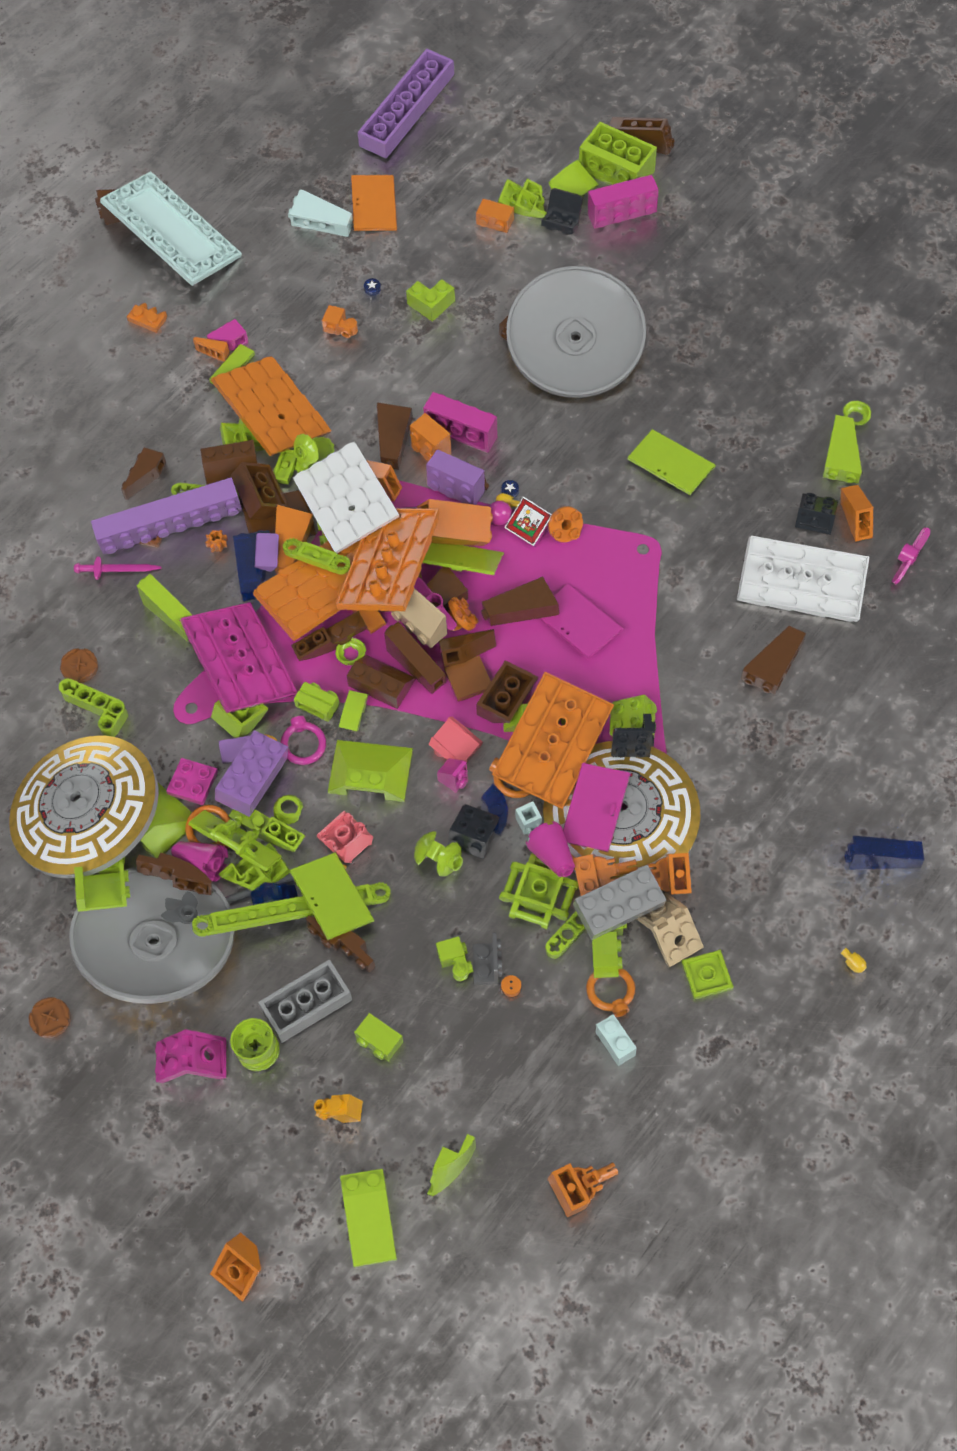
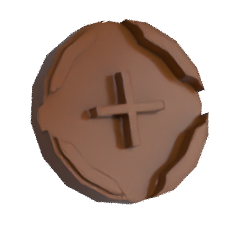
[60,648,98,683]
[29,997,71,1038]

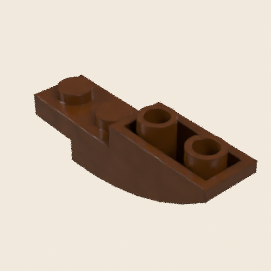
[291,611,368,661]
[136,852,213,895]
[306,916,375,973]

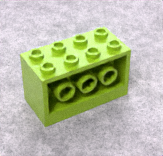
[579,122,657,185]

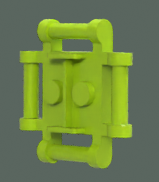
[499,853,579,929]

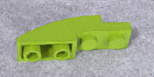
[229,809,305,852]

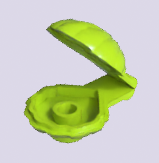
[293,434,335,473]
[414,831,463,877]

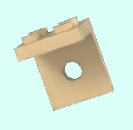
[637,893,704,967]

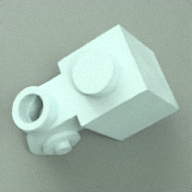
[515,801,542,840]

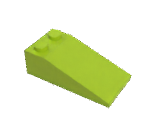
[340,1168,397,1267]

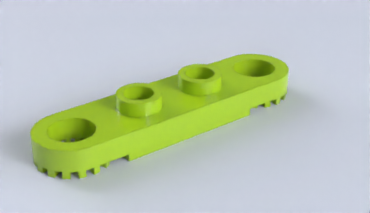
[283,538,351,574]

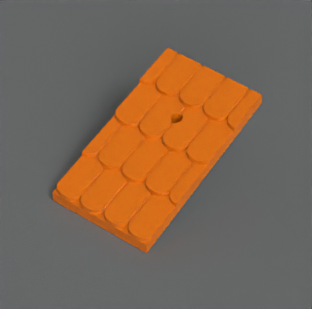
[210,356,332,456]
[336,508,440,612]
[253,540,360,641]
[492,672,614,809]

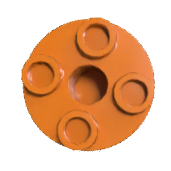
[548,506,583,542]
[447,597,478,631]

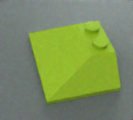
[328,740,413,802]
[140,783,192,858]

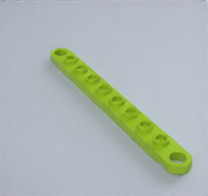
[192,882,390,937]

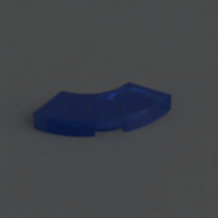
[481,784,508,836]

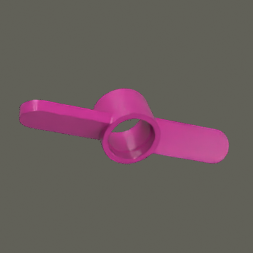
[892,527,930,585]
[414,577,457,630]

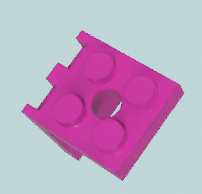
[155,1029,226,1083]

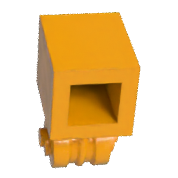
[314,1094,363,1123]

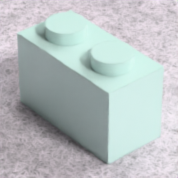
[595,1014,637,1066]

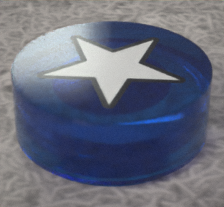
[364,278,381,295]
[501,480,519,497]

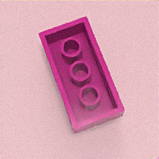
[588,174,659,229]
[423,392,498,453]

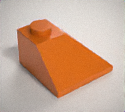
[210,1232,261,1302]

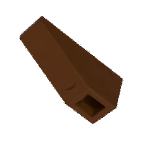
[121,447,166,500]
[439,629,496,667]

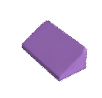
[254,533,279,572]
[219,736,250,764]

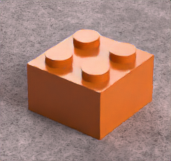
[410,413,452,462]

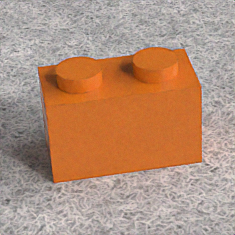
[476,199,514,233]

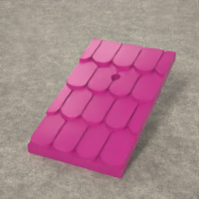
[180,602,298,713]

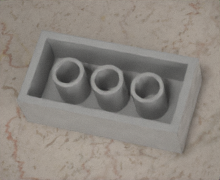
[573,865,667,941]
[258,959,352,1043]

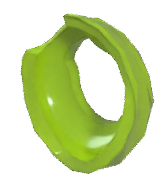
[843,401,871,426]
[335,638,366,665]
[273,794,303,825]

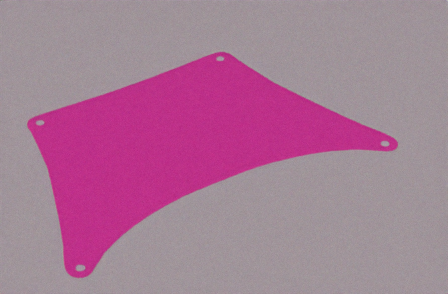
[173,480,667,810]

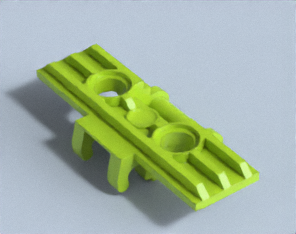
[188,810,282,871]

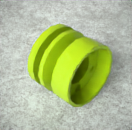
[230,1018,280,1072]

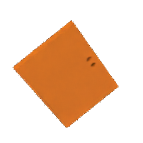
[351,175,397,231]

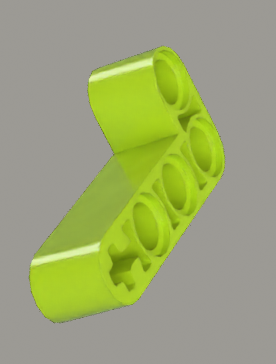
[59,678,128,737]

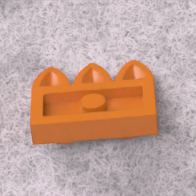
[127,303,167,333]

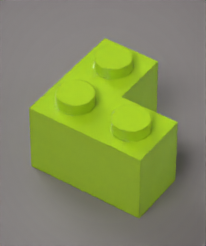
[406,279,455,322]

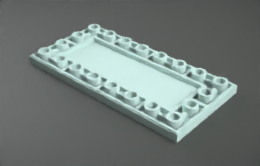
[100,171,242,286]

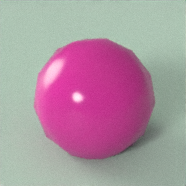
[489,501,512,526]

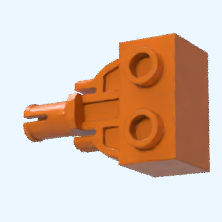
[647,853,691,895]
[573,854,638,896]
[548,1162,618,1218]

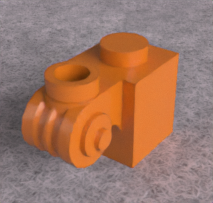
[322,305,358,338]

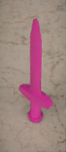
[74,557,161,580]

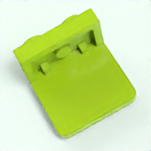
[610,695,657,736]

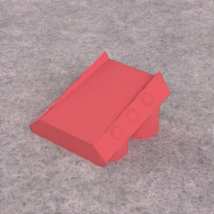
[429,716,483,762]
[317,811,373,863]

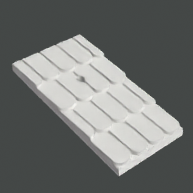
[293,441,400,553]
[737,536,869,622]

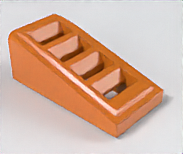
[193,337,230,362]

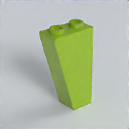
[823,415,862,484]
[136,574,192,642]

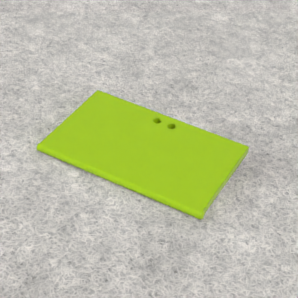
[627,429,716,495]
[422,543,504,575]
[290,852,375,940]

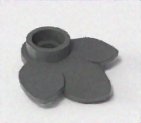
[161,891,198,924]

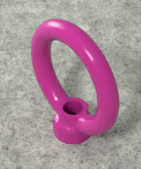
[280,716,326,765]

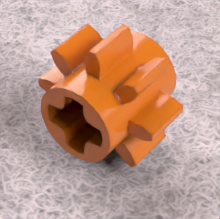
[205,530,228,552]

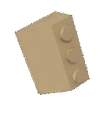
[391,588,447,648]

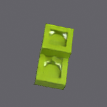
[339,690,368,731]

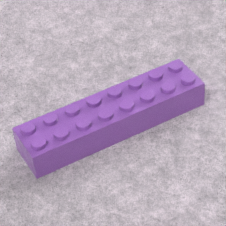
[358,49,454,159]
[91,477,242,554]

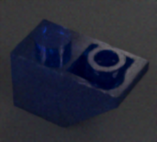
[250,882,298,905]

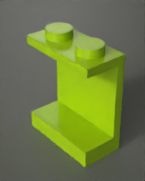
[74,862,130,912]

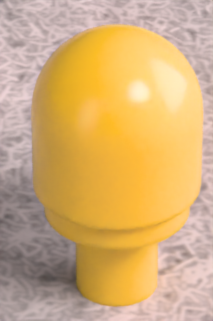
[495,493,520,508]
[840,948,867,973]

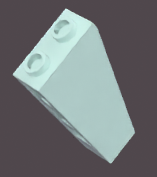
[288,189,353,237]

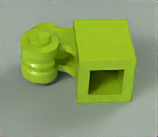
[436,936,474,981]

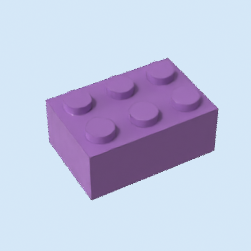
[426,449,485,505]

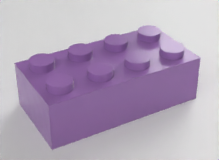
[215,730,288,817]

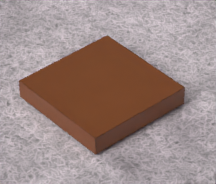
[444,656,491,702]

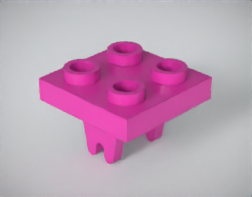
[166,758,218,805]

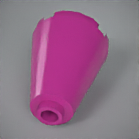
[526,821,575,877]
[171,841,228,882]

